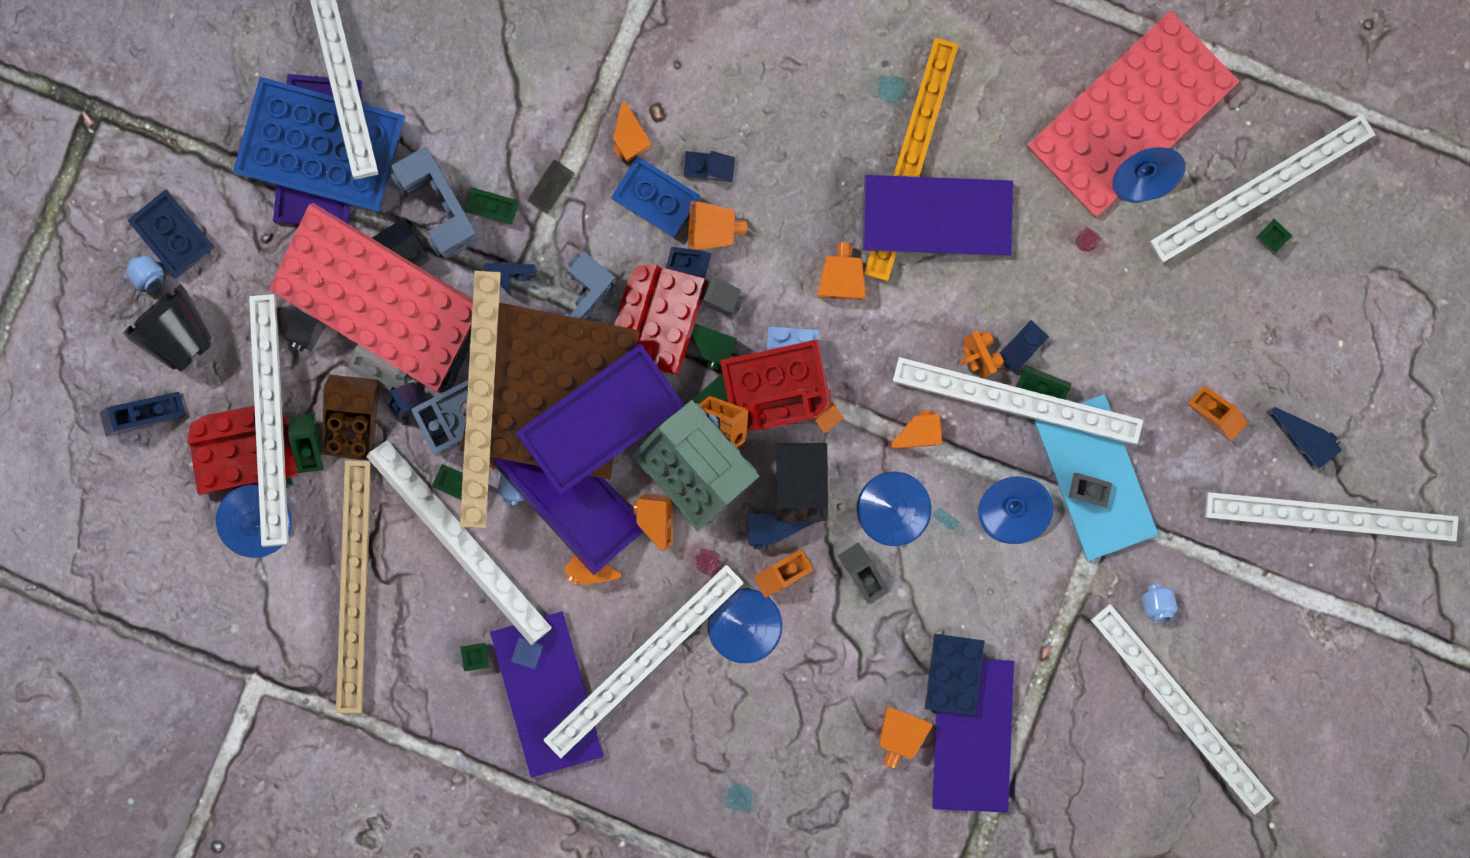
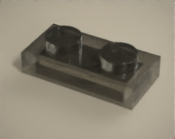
[527,160,575,215]

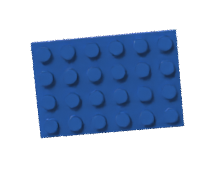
[233,77,406,213]

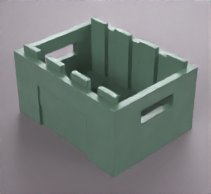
[631,400,760,532]

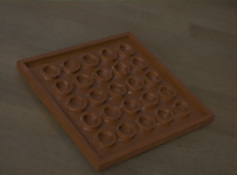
[460,303,639,480]

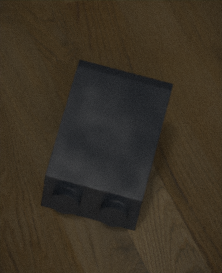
[776,443,828,523]

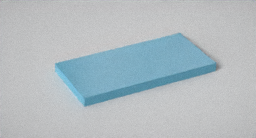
[1034,394,1158,561]

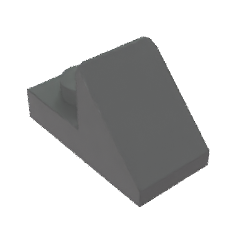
[1068,473,1112,508]

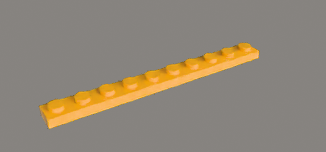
[864,37,959,282]

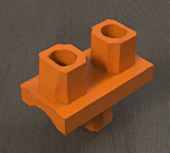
[960,331,1004,379]

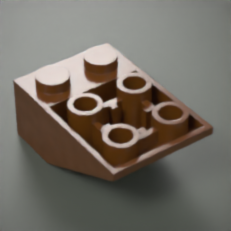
[322,375,379,460]

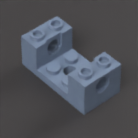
[391,146,481,259]
[565,252,617,320]
[411,380,468,456]

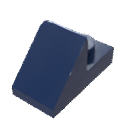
[683,151,735,182]
[666,247,711,278]
[484,263,537,296]
[999,320,1049,373]
[385,382,426,423]

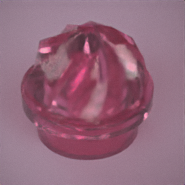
[1076,226,1102,252]
[695,549,721,574]

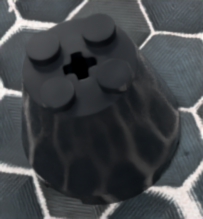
[122,284,212,372]

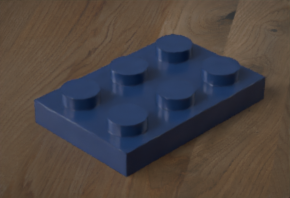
[127,189,215,279]
[924,634,985,716]

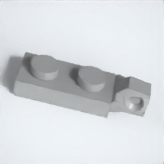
[348,344,418,391]

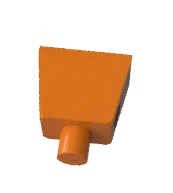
[688,201,747,250]
[817,242,865,301]
[878,705,933,769]

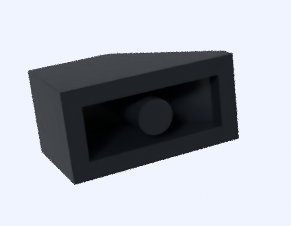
[285,308,326,352]

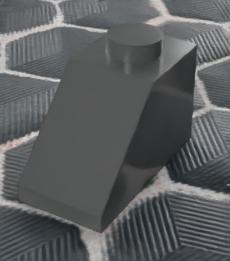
[704,277,744,315]
[838,542,889,603]

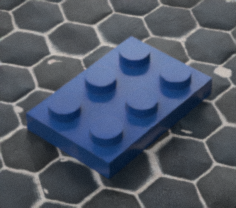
[611,156,701,238]

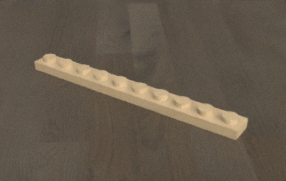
[460,271,501,528]
[336,461,371,713]

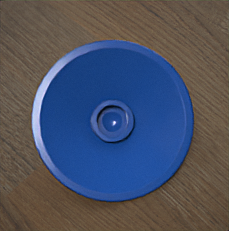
[1112,147,1185,203]
[857,471,932,546]
[978,476,1054,544]
[216,485,292,558]
[707,588,783,663]

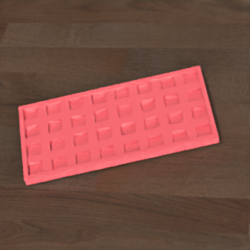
[1027,10,1240,218]
[269,203,473,392]

